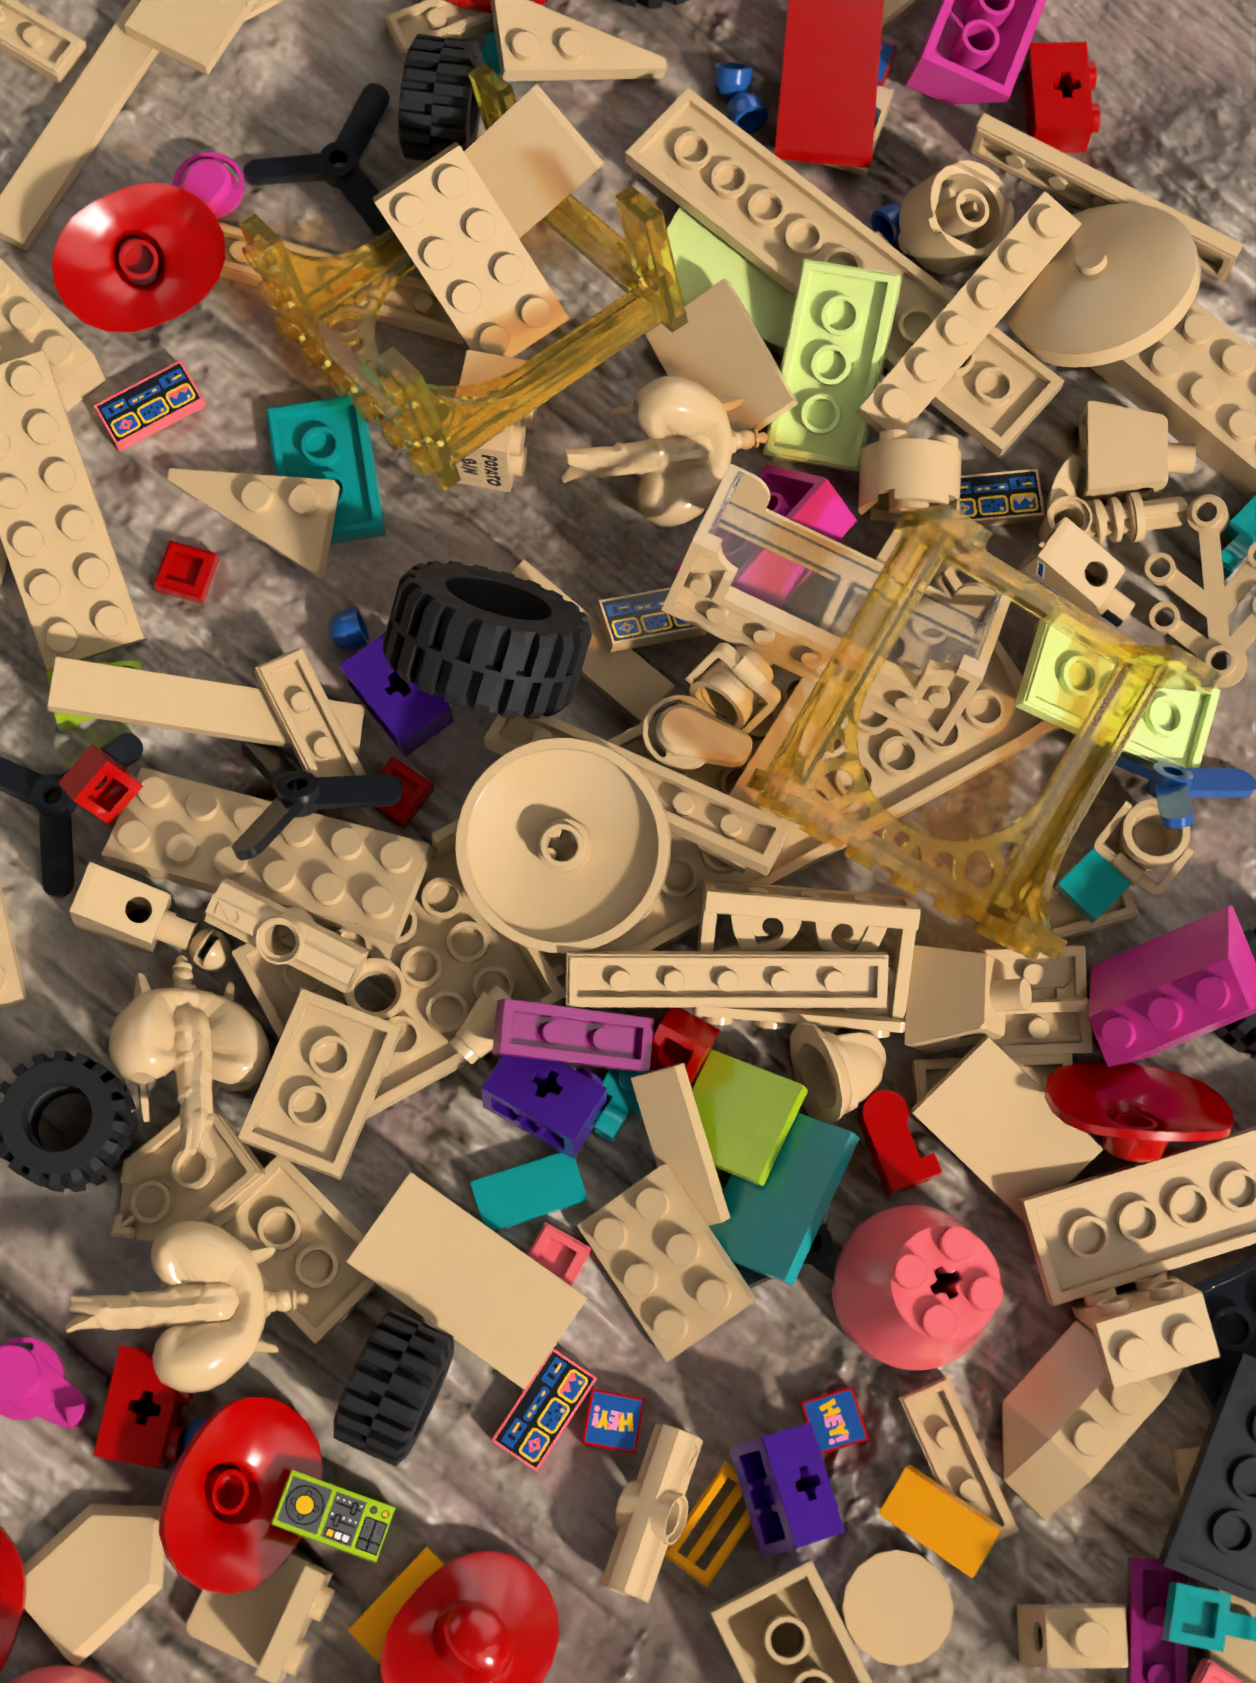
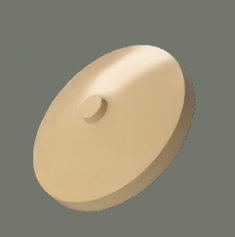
[1004,203,1201,368]
[456,738,671,953]

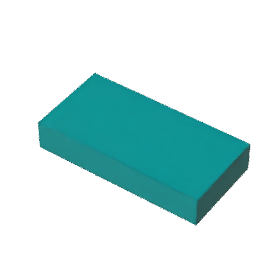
[470,1152,588,1232]

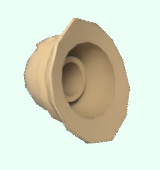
[790,1022,887,1125]

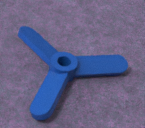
[1077,739,1256,829]

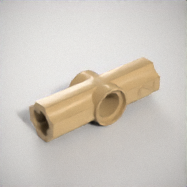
[204,878,369,994]
[600,1424,703,1603]

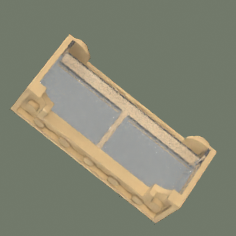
[661,463,1012,744]

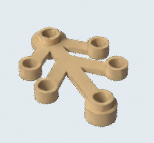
[1145,494,1256,688]

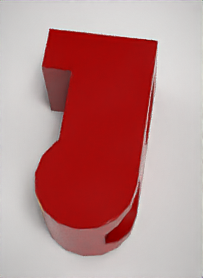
[859,1090,943,1197]

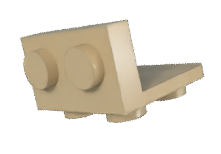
[1072,1272,1220,1388]
[186,1553,334,1683]

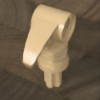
[1039,454,1188,544]

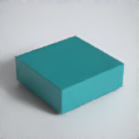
[1054,848,1131,924]

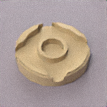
[841,1549,954,1666]

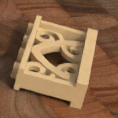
[692,879,921,1038]

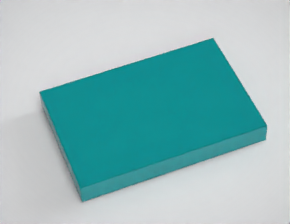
[265,393,386,544]
[709,1113,860,1286]

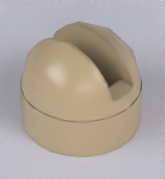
[189,929,233,973]

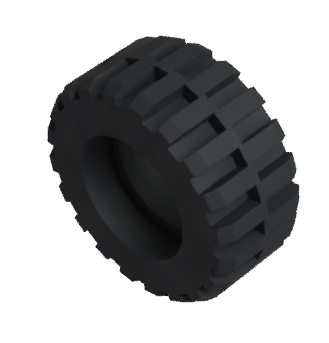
[382,561,592,719]

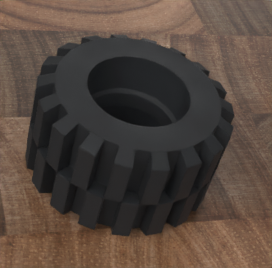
[398,34,484,162]
[0,1051,138,1193]
[333,1309,454,1466]

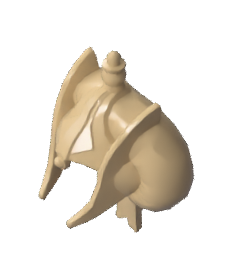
[561,376,768,527]
[109,955,272,1160]
[64,1221,309,1393]

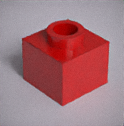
[58,743,143,825]
[650,1007,720,1084]

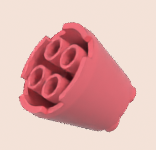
[831,1205,1003,1370]

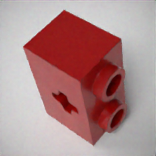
[1022,42,1101,153]
[93,1345,195,1470]

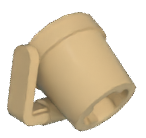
[685,643,781,734]
[1094,798,1195,895]

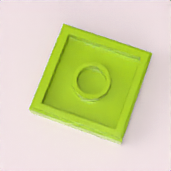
[692,1049,808,1187]

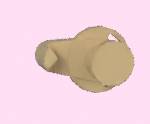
[642,695,753,771]

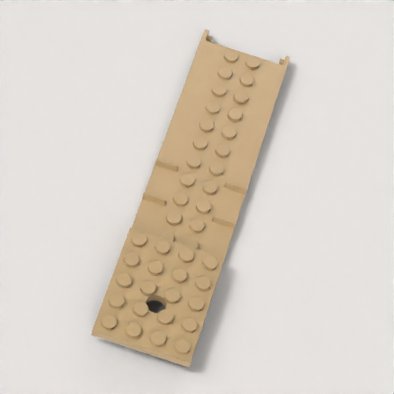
[231,540,1062,1119]

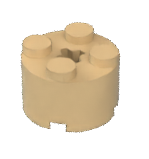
[898,160,1014,276]
[858,429,961,525]

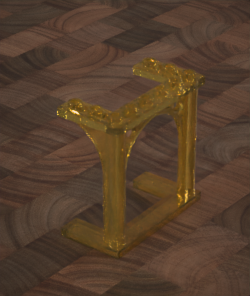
[239,64,688,491]
[746,504,1222,961]

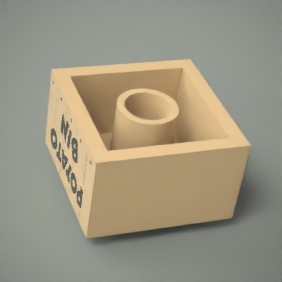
[446,350,537,493]

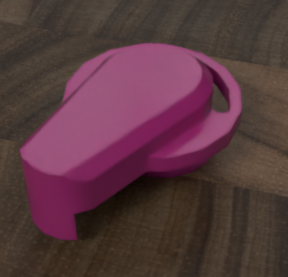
[172,152,245,219]
[0,1337,92,1429]

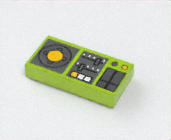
[270,1470,395,1563]

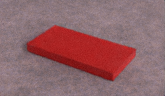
[774,0,884,168]

